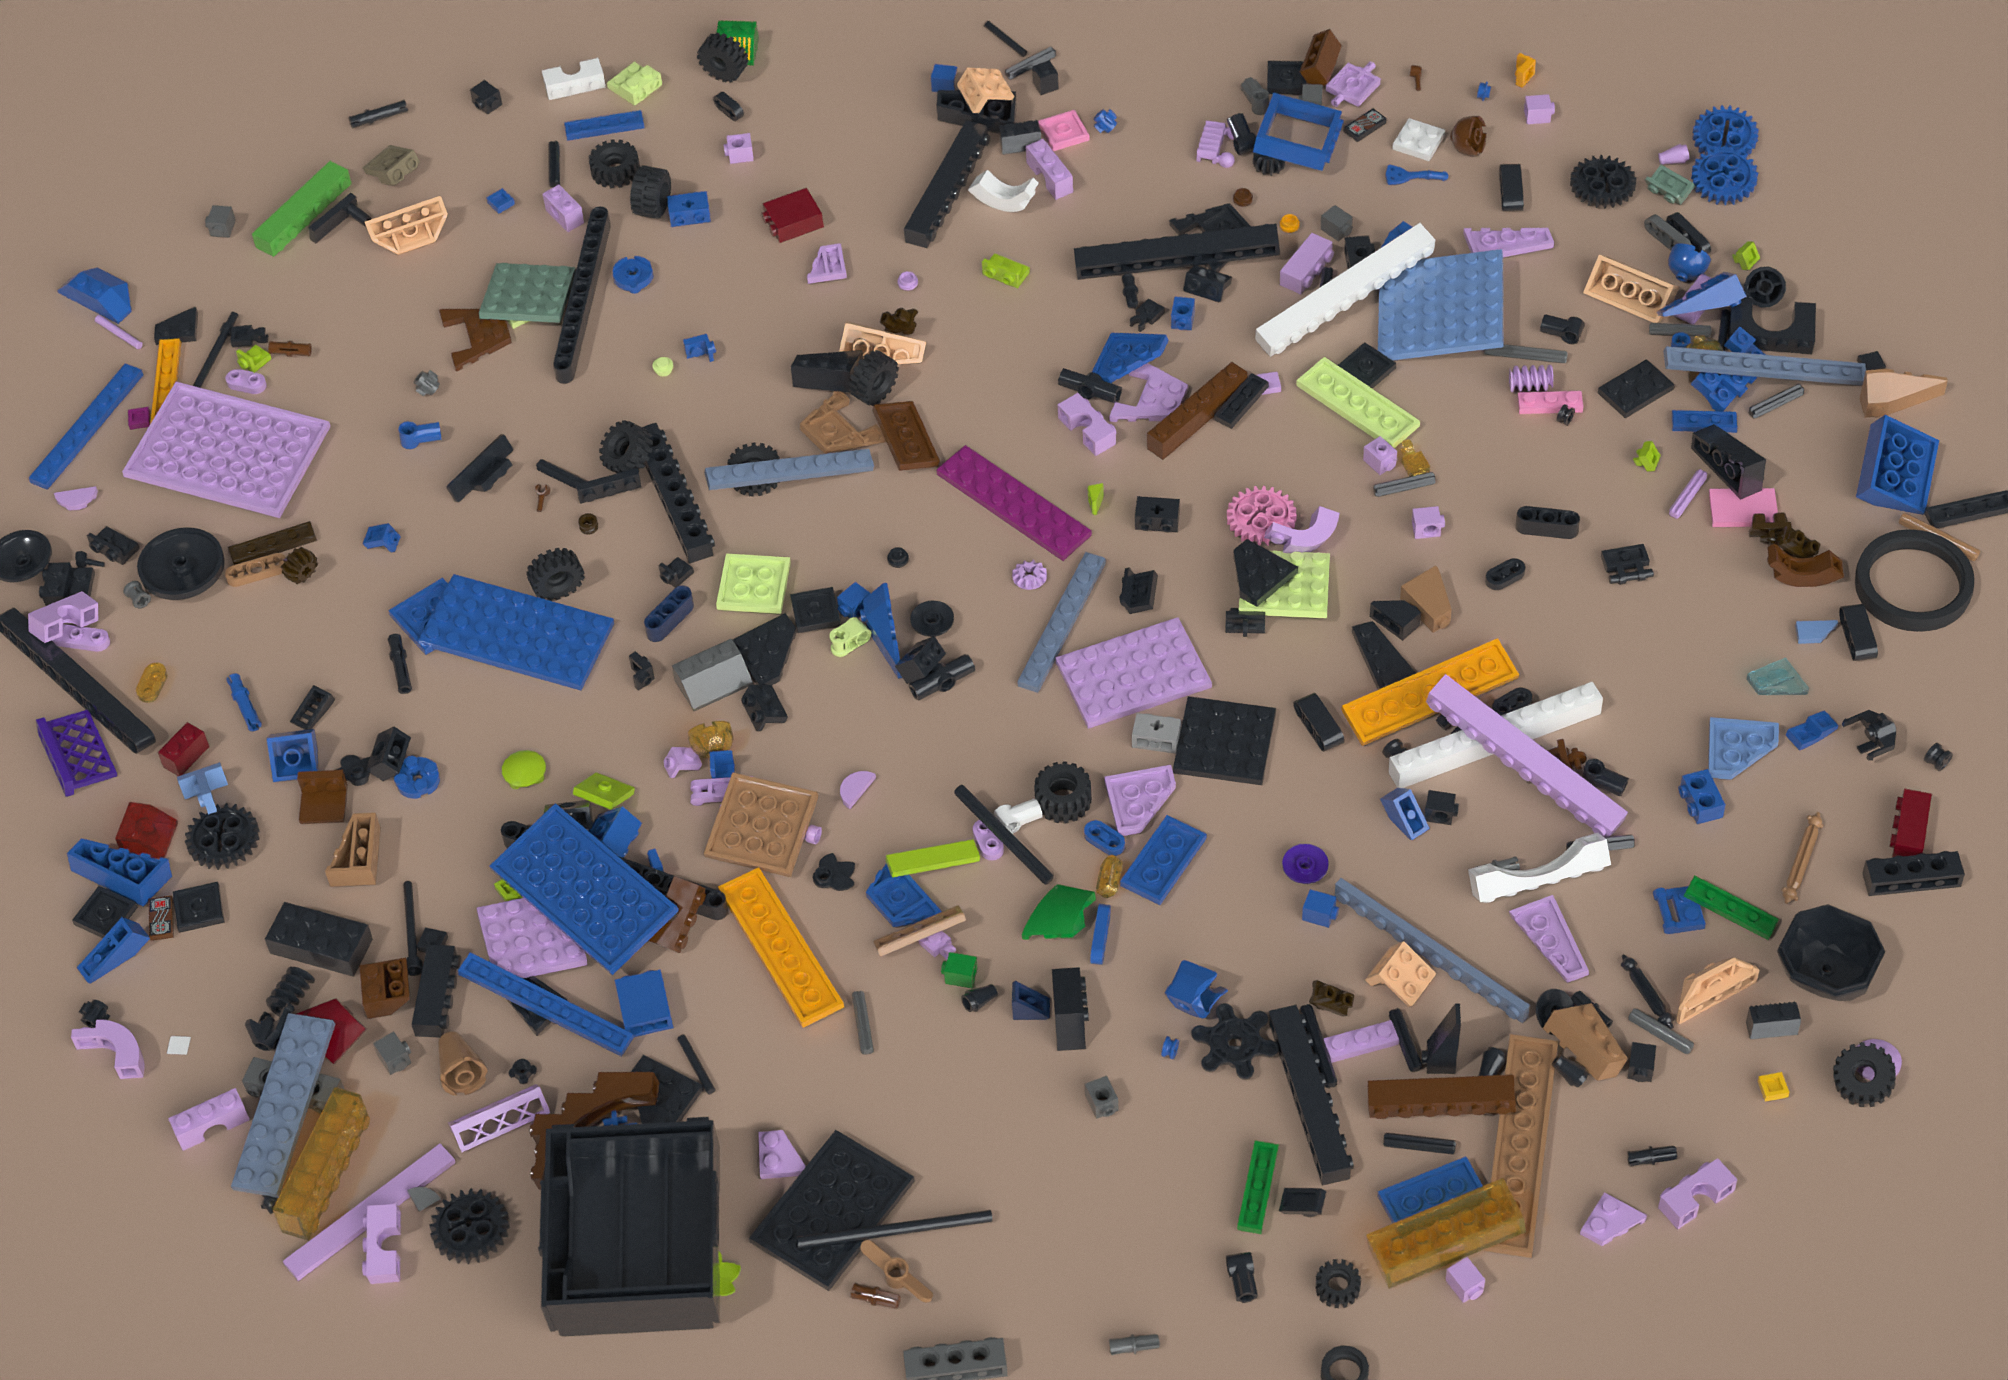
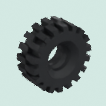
[697,33,749,83]
[589,139,640,189]
[849,350,899,406]
[599,420,653,473]
[727,442,780,497]
[526,548,585,601]
[1833,1042,1896,1107]

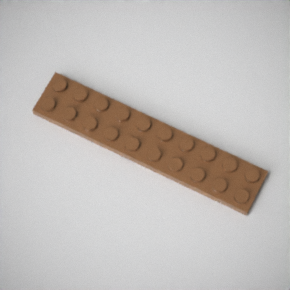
[1482,1034,1558,1258]

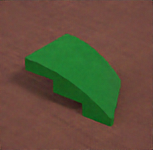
[1022,884,1096,940]

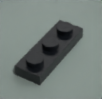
[1214,373,1269,429]
[576,468,641,504]

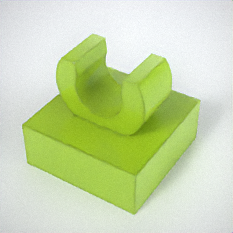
[1732,241,1760,270]
[1633,441,1661,472]

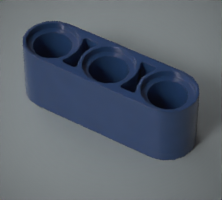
[644,585,694,642]

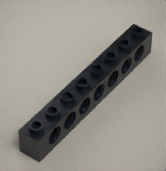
[642,422,715,564]

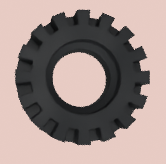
[1315,1259,1361,1309]

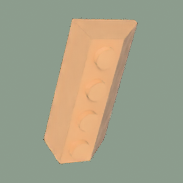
[1583,255,1680,323]

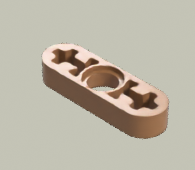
[225,553,286,587]

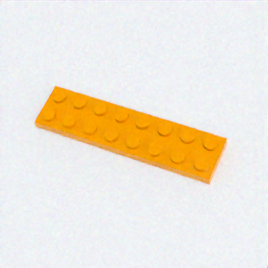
[1341,638,1519,746]
[718,867,844,1028]

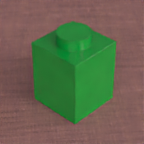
[941,952,978,989]

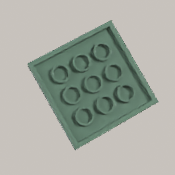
[479,263,576,323]

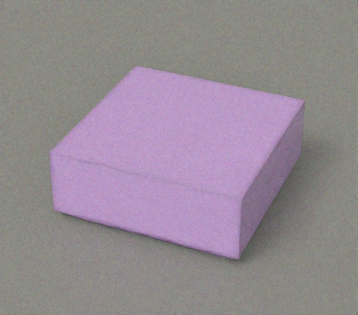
[1257,372,1281,395]

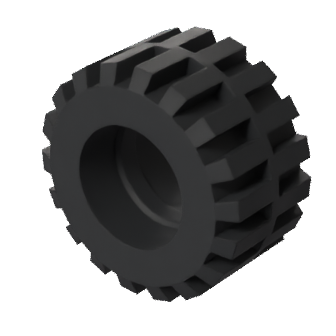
[630,165,671,219]
[1034,761,1092,824]

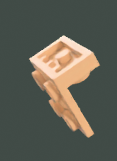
[957,68,1014,113]
[1365,941,1436,1007]

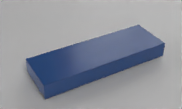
[1671,410,1737,433]

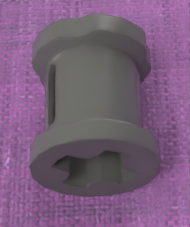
[123,581,151,609]

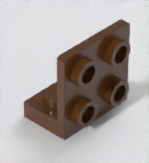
[297,770,348,824]

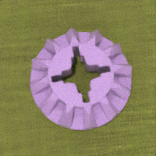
[1012,559,1047,590]

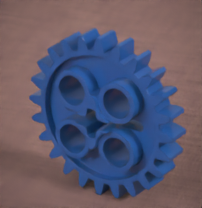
[1692,105,1759,155]
[1691,146,1758,206]

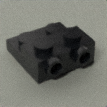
[39,562,95,606]

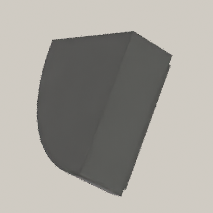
[407,1187,440,1211]

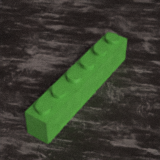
[252,161,352,257]

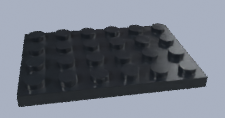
[749,1130,915,1291]

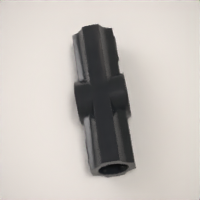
[1058,368,1122,403]
[909,654,975,701]

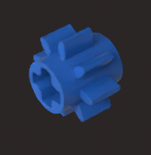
[1093,109,1117,133]

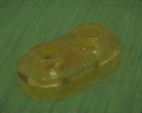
[136,663,168,703]
[1096,855,1123,898]

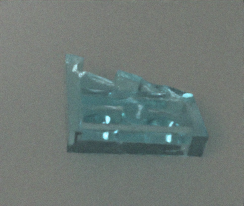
[1746,658,1809,695]

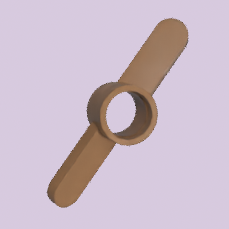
[861,1240,933,1303]

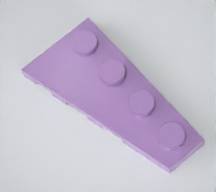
[1463,228,1554,257]

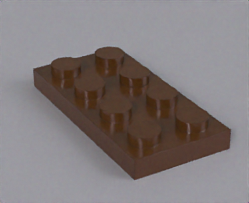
[872,401,940,471]

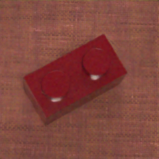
[157,722,209,776]

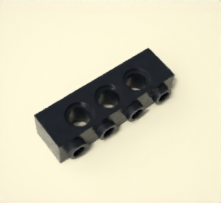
[1862,851,1965,896]

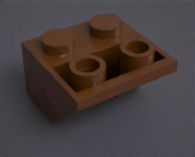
[360,958,410,1019]

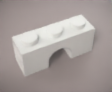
[542,58,606,100]

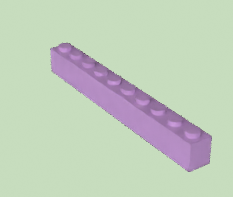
[1426,674,1628,837]

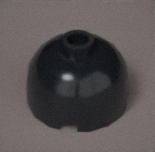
[1744,266,1786,308]

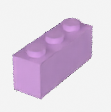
[1280,233,1334,294]

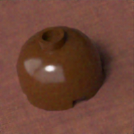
[1450,116,1487,156]

